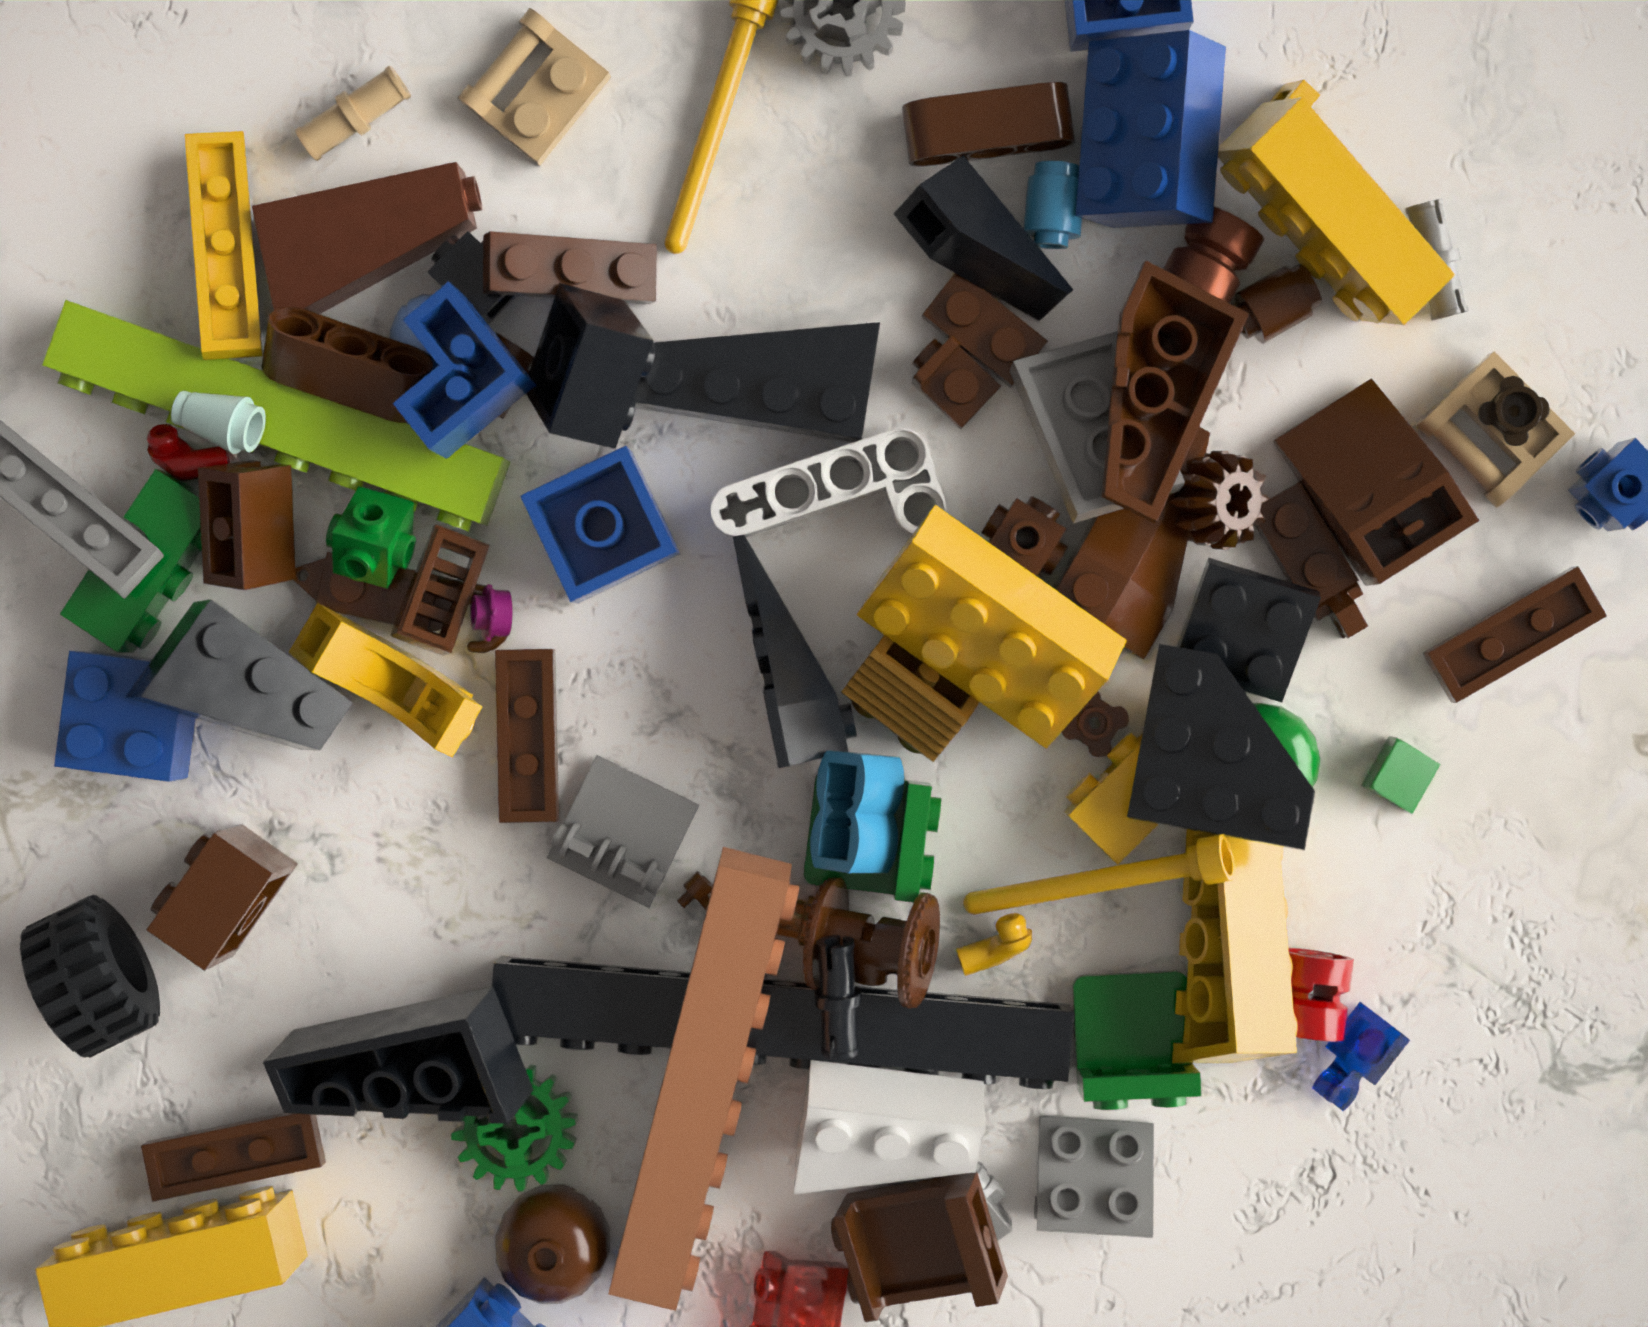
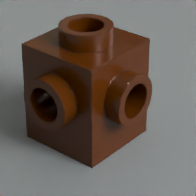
[981,496,1068,576]

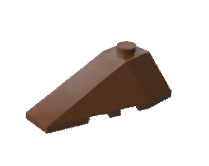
[1101,261,1249,523]

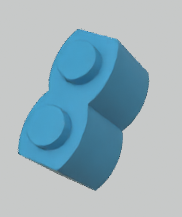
[810,750,904,873]

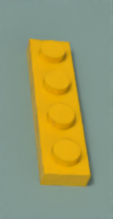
[185,131,263,360]

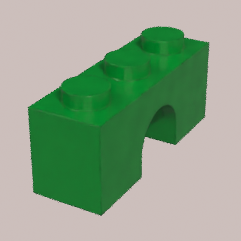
[60,469,202,653]

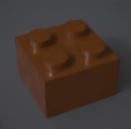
[146,824,298,971]

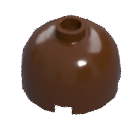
[495,1184,610,1304]

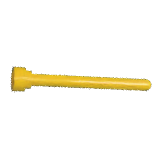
[664,0,779,254]
[963,834,1235,915]

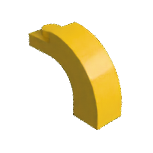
[288,603,482,758]

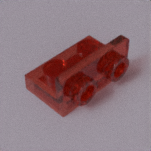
[749,1251,849,1327]

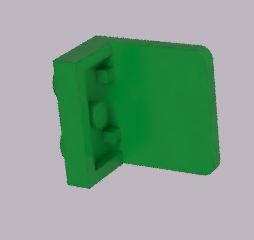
[804,776,941,903]
[1072,971,1201,1110]

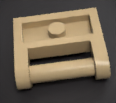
[457,8,611,166]
[1416,351,1575,508]

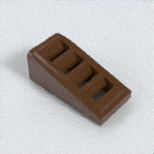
[390,524,490,656]

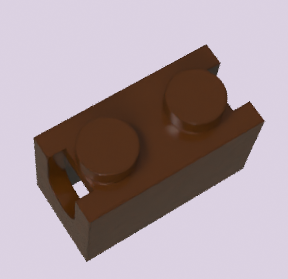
[198,460,296,590]

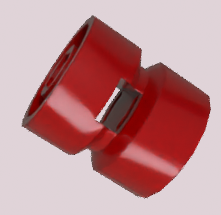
[1288,948,1354,1042]

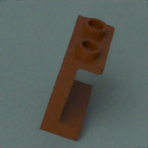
[831,1171,1008,1322]

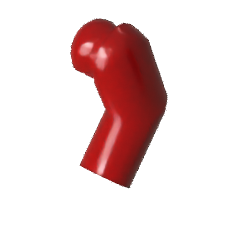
[147,424,230,481]

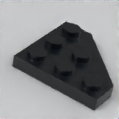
[1127,644,1315,851]

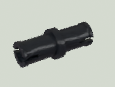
[814,935,862,1060]

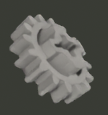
[780,0,906,76]

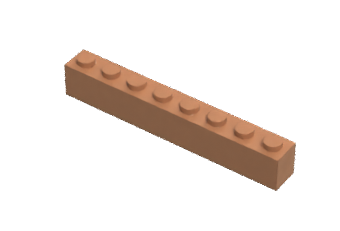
[608,847,799,1311]

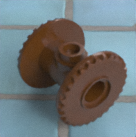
[803,877,940,1009]

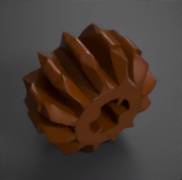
[1170,451,1271,550]

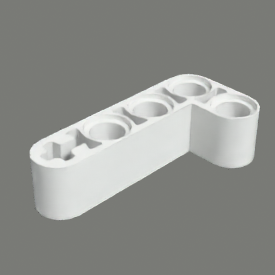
[710,427,947,537]

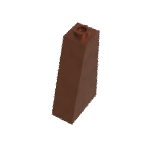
[252,162,482,314]

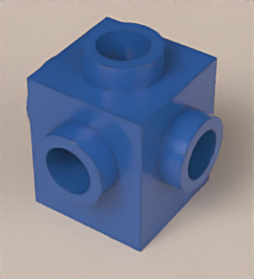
[1568,438,1648,532]

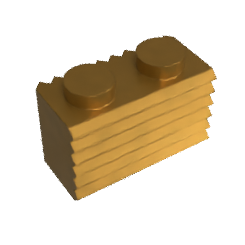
[841,635,979,762]

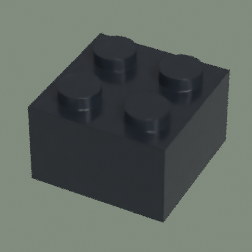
[526,283,655,449]

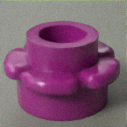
[470,584,513,642]

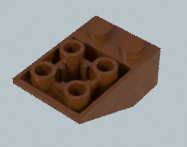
[1273,378,1480,586]

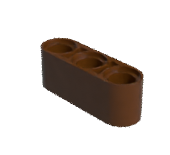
[902,82,1075,167]
[261,307,433,423]

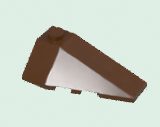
[1053,426,1210,660]

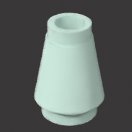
[171,391,266,454]

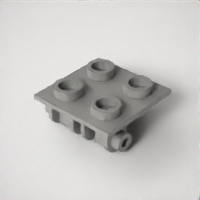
[547,755,699,908]
[1034,1116,1154,1238]

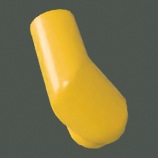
[956,913,1032,976]

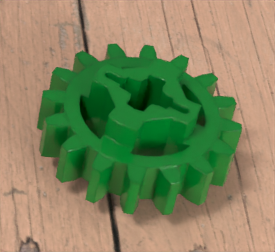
[451,1064,578,1192]

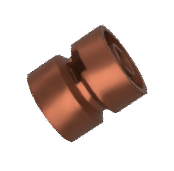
[1163,207,1264,303]

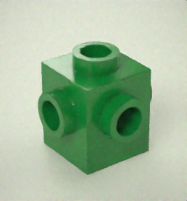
[326,486,416,589]

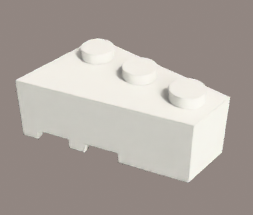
[793,1060,985,1195]

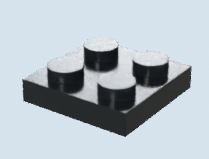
[1177,557,1321,703]

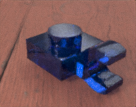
[1312,1002,1410,1111]

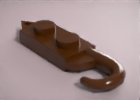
[293,552,512,653]

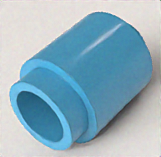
[1023,161,1082,249]

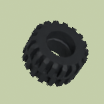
[20,895,160,1058]

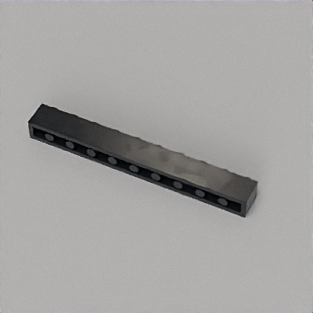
[492,956,1074,1089]

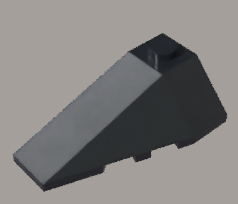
[733,535,857,768]

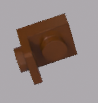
[911,335,1001,430]

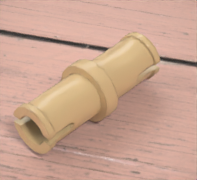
[295,65,412,161]

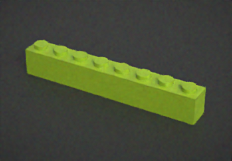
[42,300,511,532]

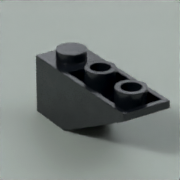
[893,155,1073,321]

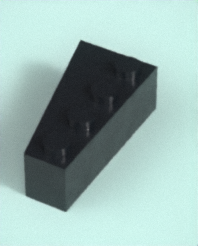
[634,322,880,442]
[263,986,534,1124]

